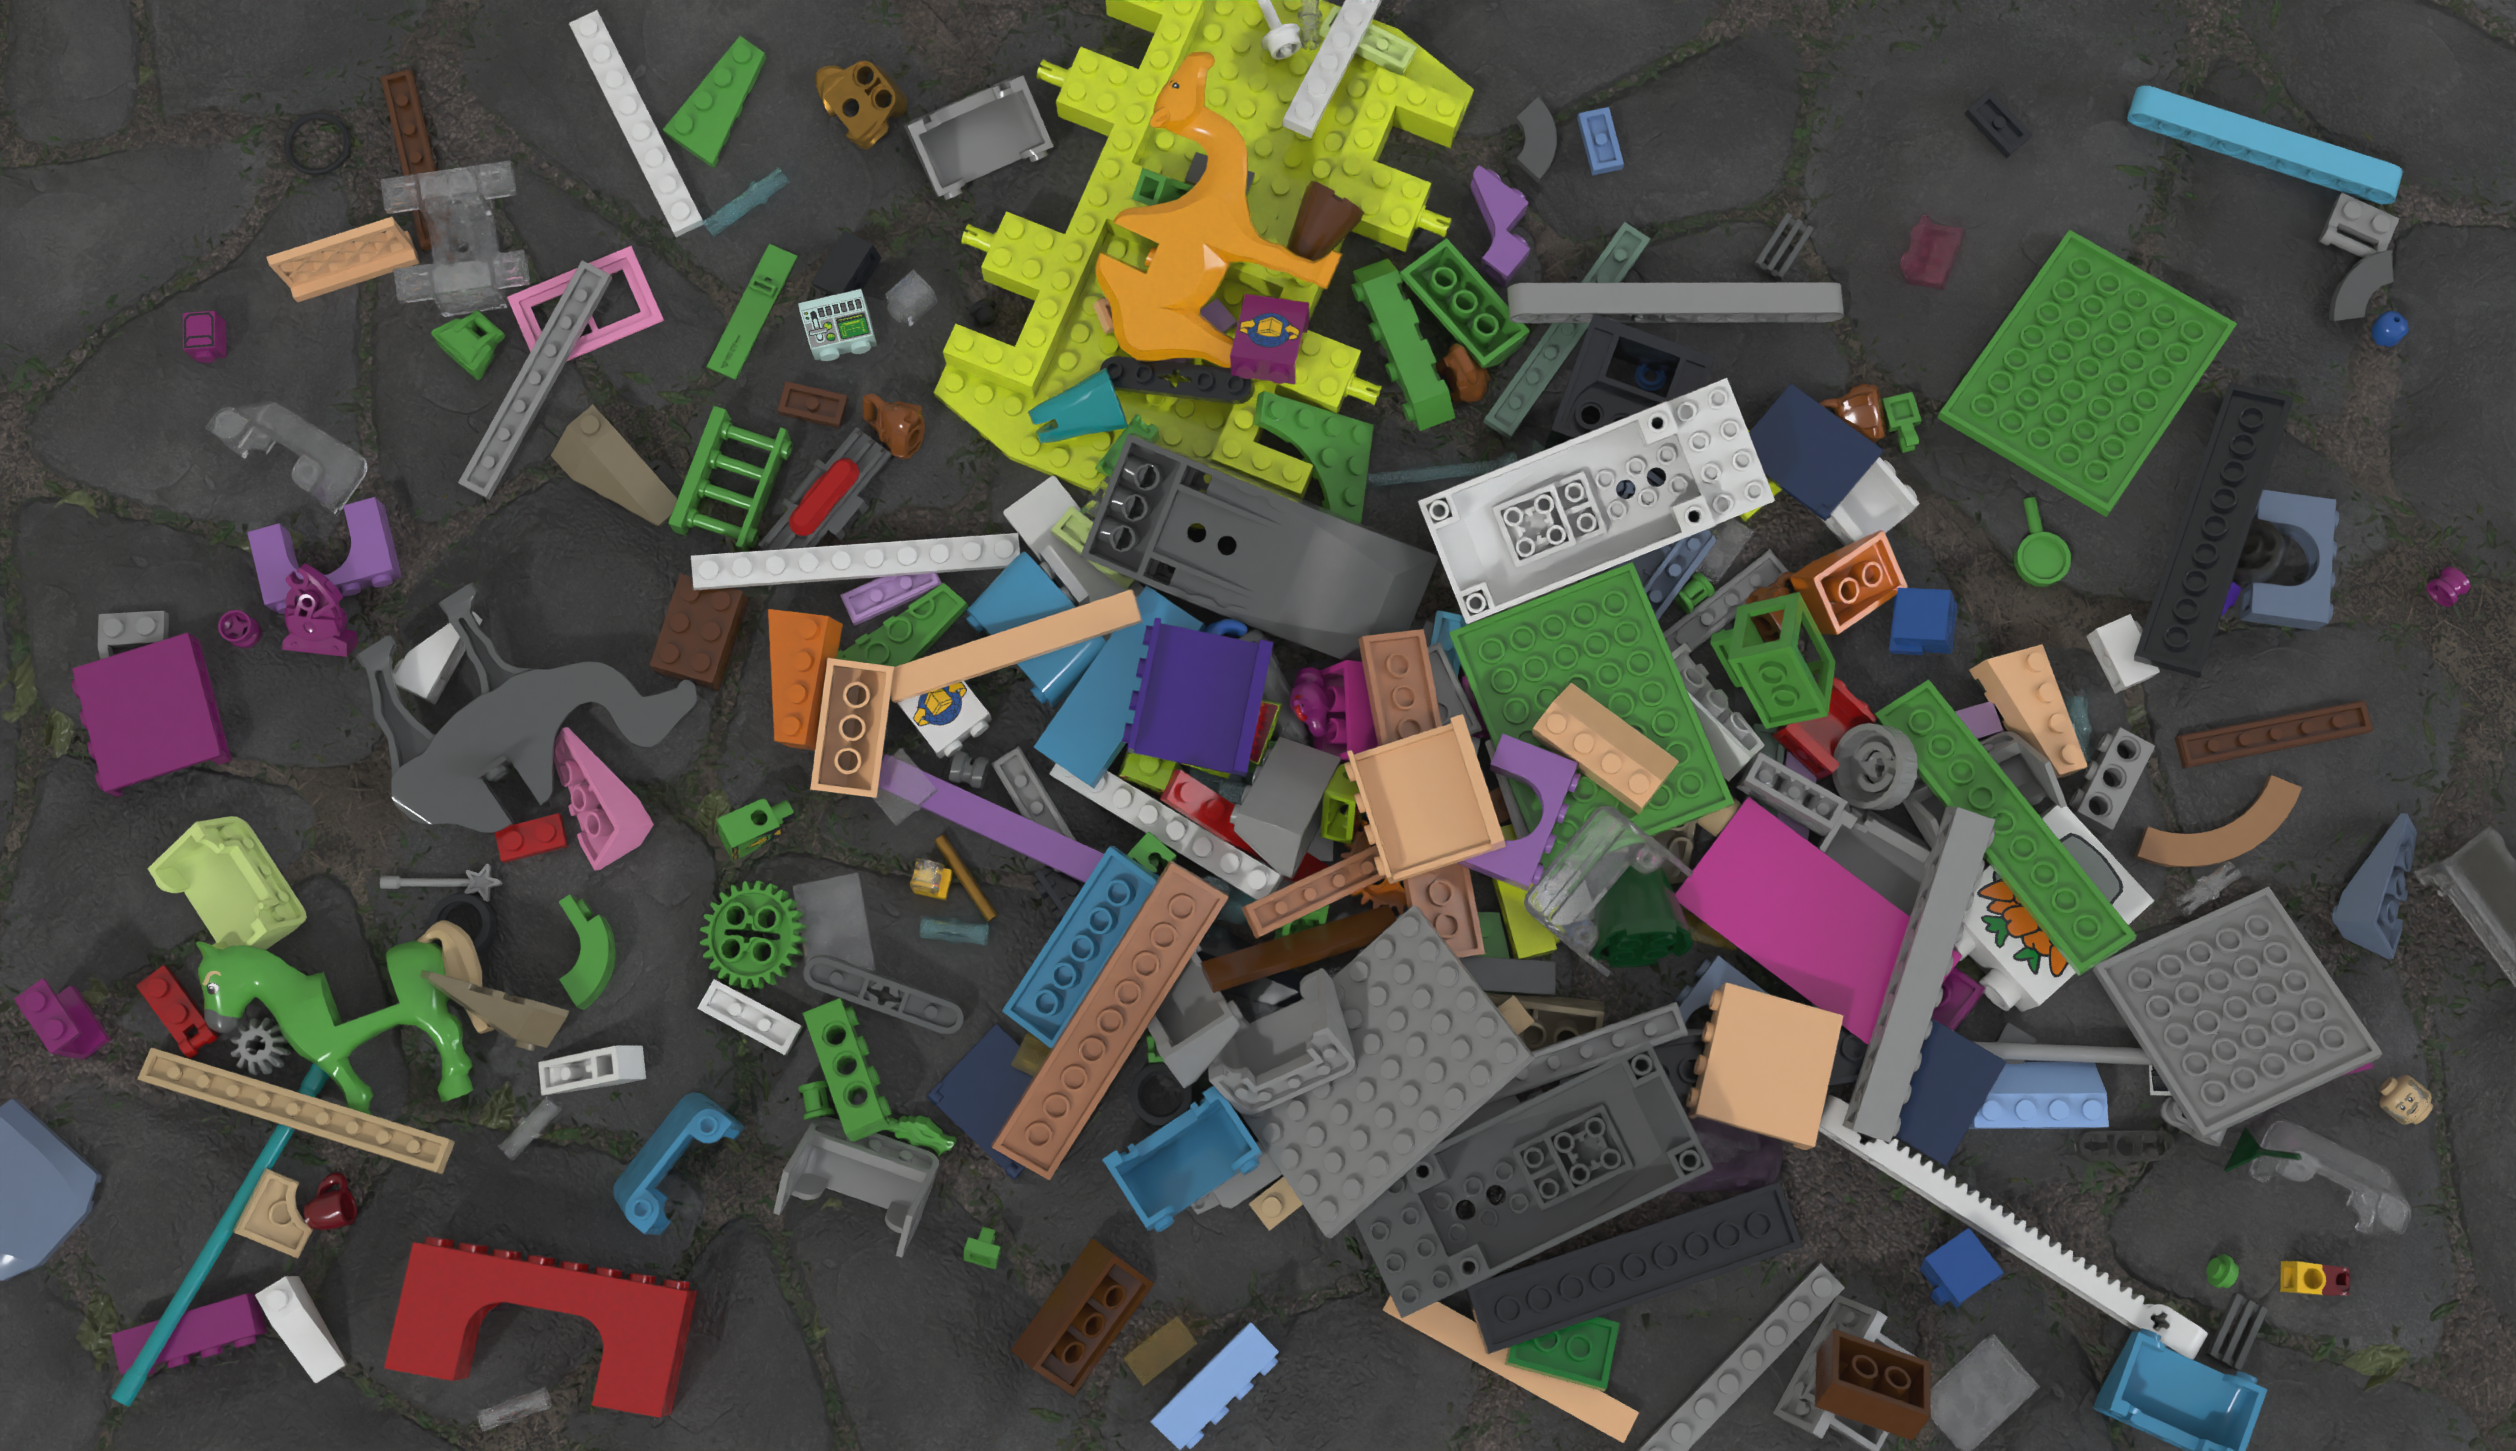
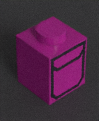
[183,311,226,363]

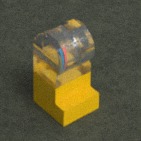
[910,859,953,900]

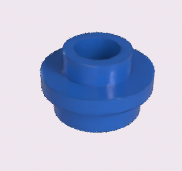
[1635,364,1667,392]

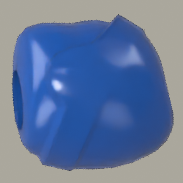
[2371,311,2409,347]

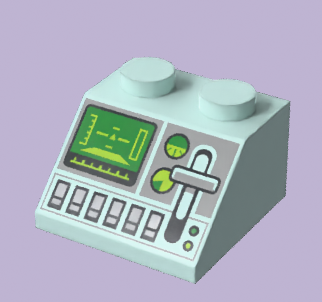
[798,289,877,361]

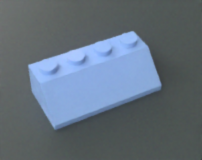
[1969,1061,2109,1129]
[1151,1322,1279,1450]

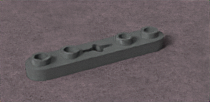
[803,954,964,1034]

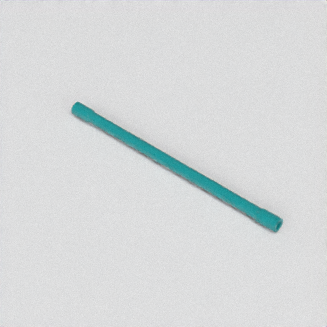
[111,1063,329,1407]

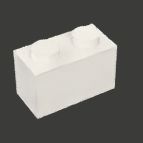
[2086,614,2160,694]

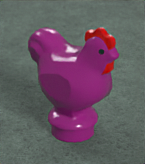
[1289,667,1329,737]

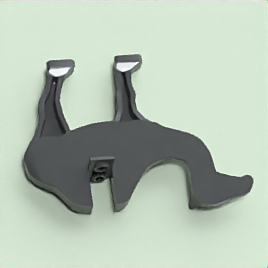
[355,582,697,833]

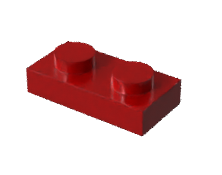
[495,813,569,863]

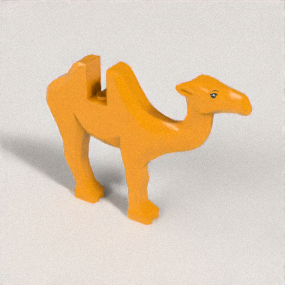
[1096,52,1343,368]

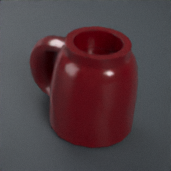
[304,1172,357,1230]

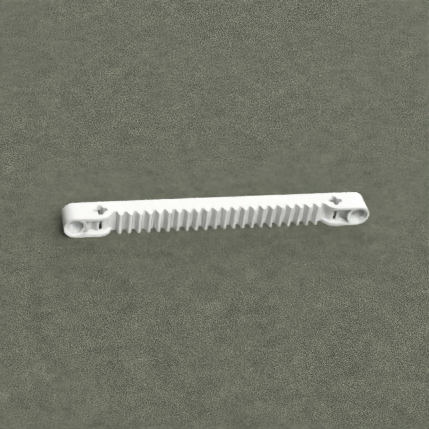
[1819,1095,2208,1360]

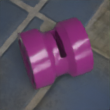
[218,610,262,649]

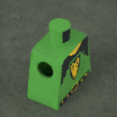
[717,798,795,862]

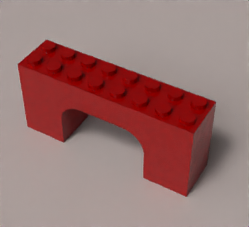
[384,1237,698,1418]

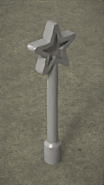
[380,864,503,902]

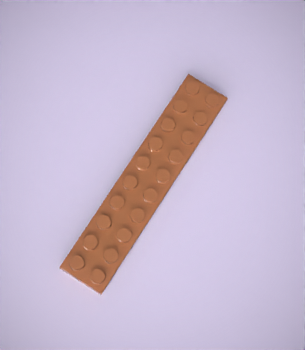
[1358,629,1485,959]
[992,860,1229,1181]

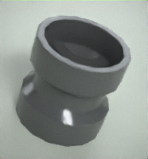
[949,750,990,790]

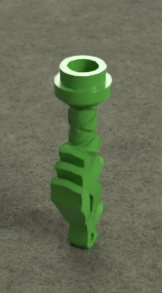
[885,1115,956,1157]

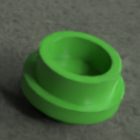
[2207,1254,2239,1288]

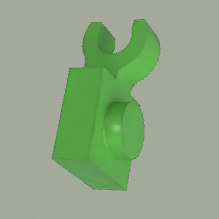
[1881,392,1922,453]

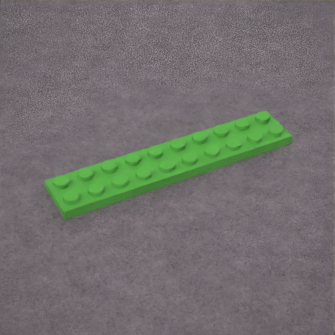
[1875,679,2137,976]

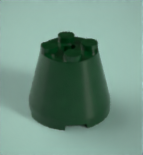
[1591,859,1693,968]

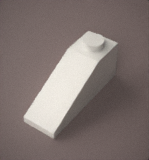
[393,612,483,705]
[538,1046,646,1095]
[255,1276,348,1383]

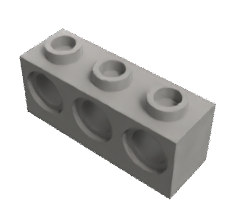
[2069,727,2155,835]
[1736,752,1848,837]

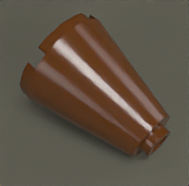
[1286,180,1364,261]

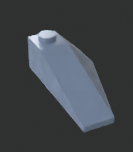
[2332,813,2417,959]

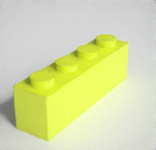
[1492,824,1560,960]

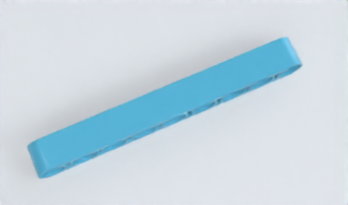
[2127,86,2403,204]

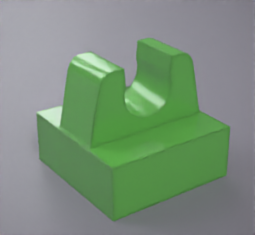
[964,1227,1001,1270]

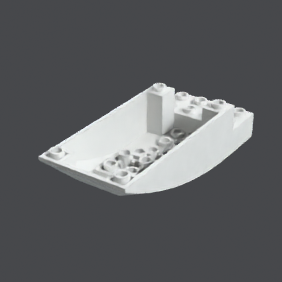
[1418,378,1775,624]

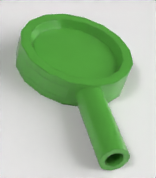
[2014,497,2071,587]

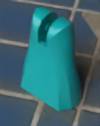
[1028,368,1128,444]

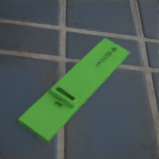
[707,244,798,381]

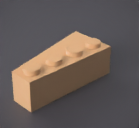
[1969,644,2088,779]

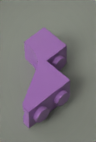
[1470,165,1530,287]

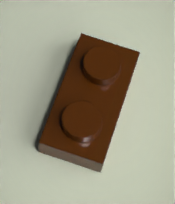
[777,381,849,429]

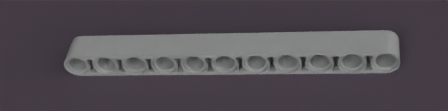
[1507,282,1844,323]

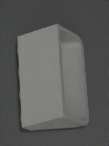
[1230,737,1341,879]

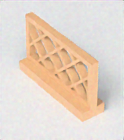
[267,217,419,302]

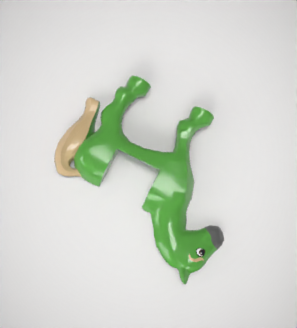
[196,920,494,1115]

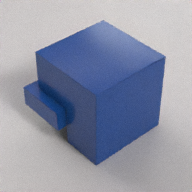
[1889,588,1957,655]
[1920,1228,2004,1309]

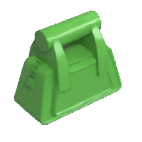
[431,310,505,380]

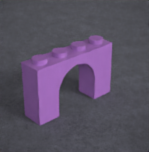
[247,497,402,614]
[1457,734,1581,891]

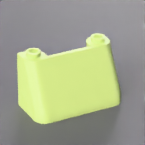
[147,816,307,950]

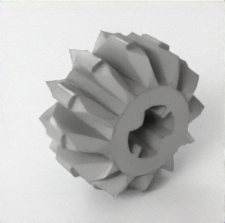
[230,1018,291,1075]

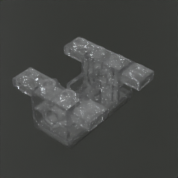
[380,161,530,317]

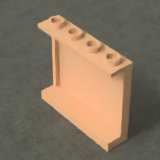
[1344,714,1506,884]
[1686,983,1843,1150]

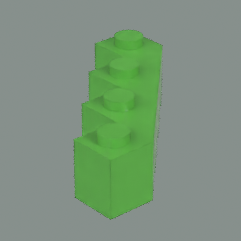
[1352,258,1455,431]

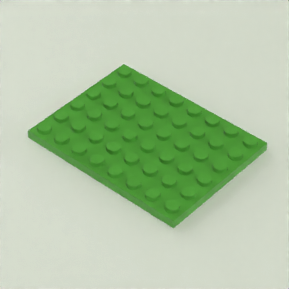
[1938,229,2237,517]
[1449,562,1734,877]

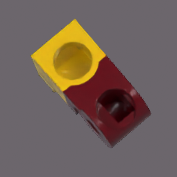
[2280,1261,2350,1296]

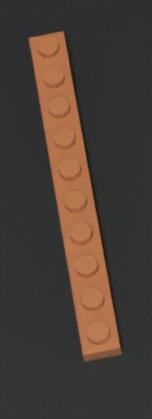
[1242,787,1510,938]

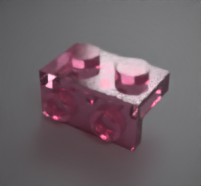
[1901,215,1964,290]

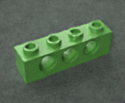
[803,998,891,1142]

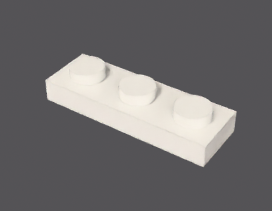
[697,979,803,1056]

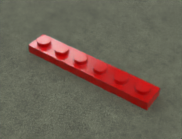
[1160,770,1330,884]

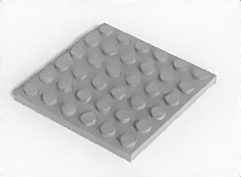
[2093,887,2383,1140]

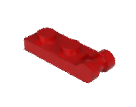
[136,965,219,1059]

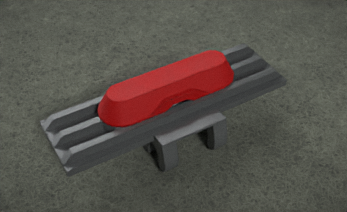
[758,427,892,551]

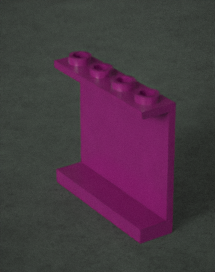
[72,633,232,797]

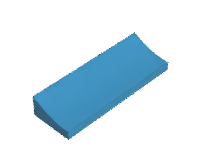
[1034,585,1206,789]
[1002,846,1160,1048]

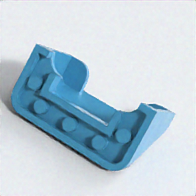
[966,551,1107,708]
[1102,1086,1262,1233]
[613,1092,746,1235]
[2093,1328,2268,1451]

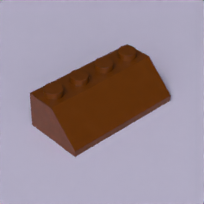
[1011,1238,1154,1396]

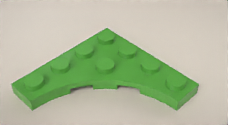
[1254,391,1374,523]

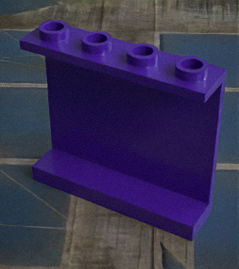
[1122,617,1273,777]

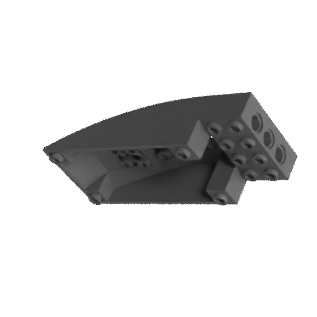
[1080,433,1439,662]
[1354,1042,1713,1318]

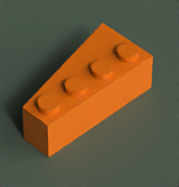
[768,609,843,751]

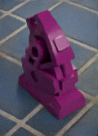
[282,563,359,657]

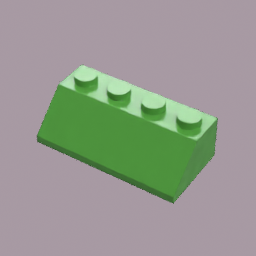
[1399,238,1530,369]

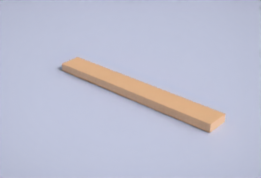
[890,589,1143,703]
[1382,1295,1639,1443]

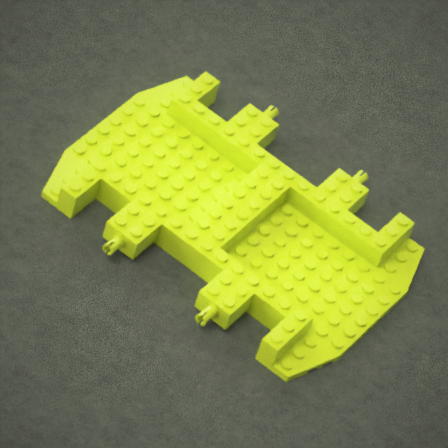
[934,0,1474,531]

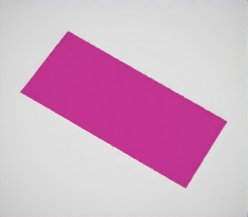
[1675,797,1962,1045]

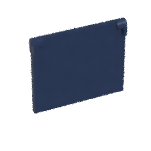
[1749,383,1884,521]
[1896,1018,2007,1166]
[927,1024,1040,1180]

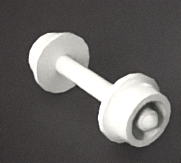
[1257,0,1302,60]

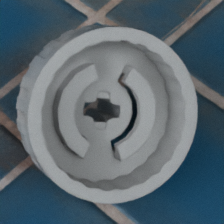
[1832,723,1918,810]

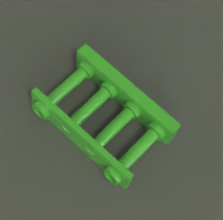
[668,406,793,552]

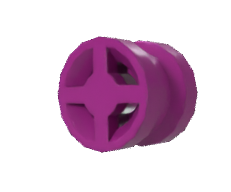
[2426,566,2471,607]

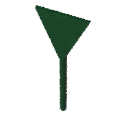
[2224,1127,2302,1172]

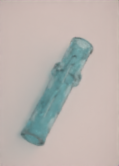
[701,167,790,238]

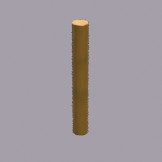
[934,834,999,923]

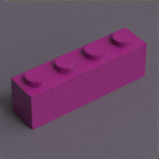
[111,1293,267,1376]

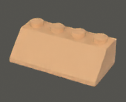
[810,658,894,798]
[1531,683,1679,815]

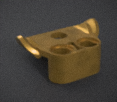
[815,61,908,150]

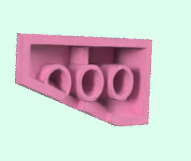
[554,727,654,871]

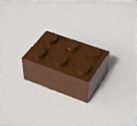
[649,574,749,691]
[1815,1328,1931,1441]

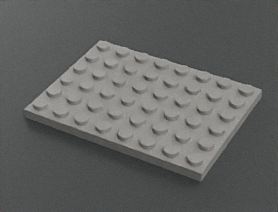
[1240,905,1535,1239]

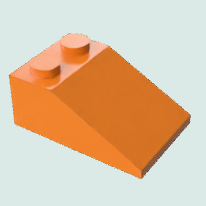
[1790,530,1908,635]

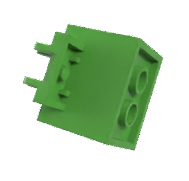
[1710,592,1836,729]

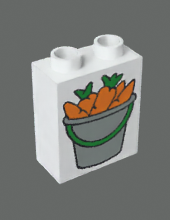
[1953,804,2154,1012]

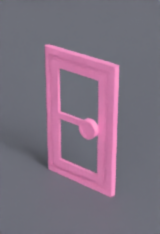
[507,246,664,361]

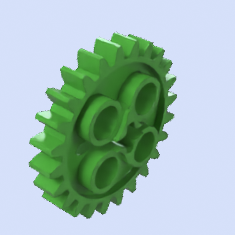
[700,881,807,989]

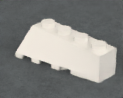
[1671,643,1765,782]

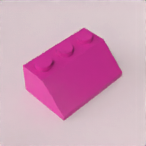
[1313,660,1378,765]

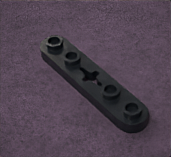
[1100,356,1255,404]

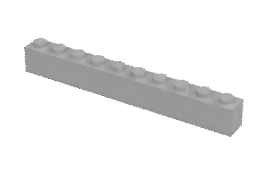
[1842,806,1995,1143]

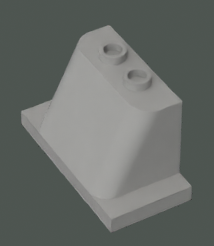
[1773,1295,1914,1451]

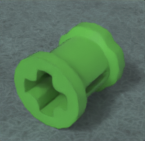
[1674,572,1715,614]
[798,1081,834,1120]

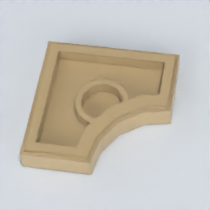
[233,1168,313,1258]

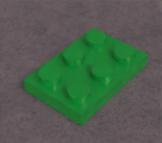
[1505,1317,1619,1391]

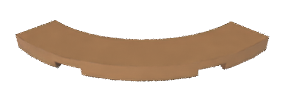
[2134,775,2302,867]

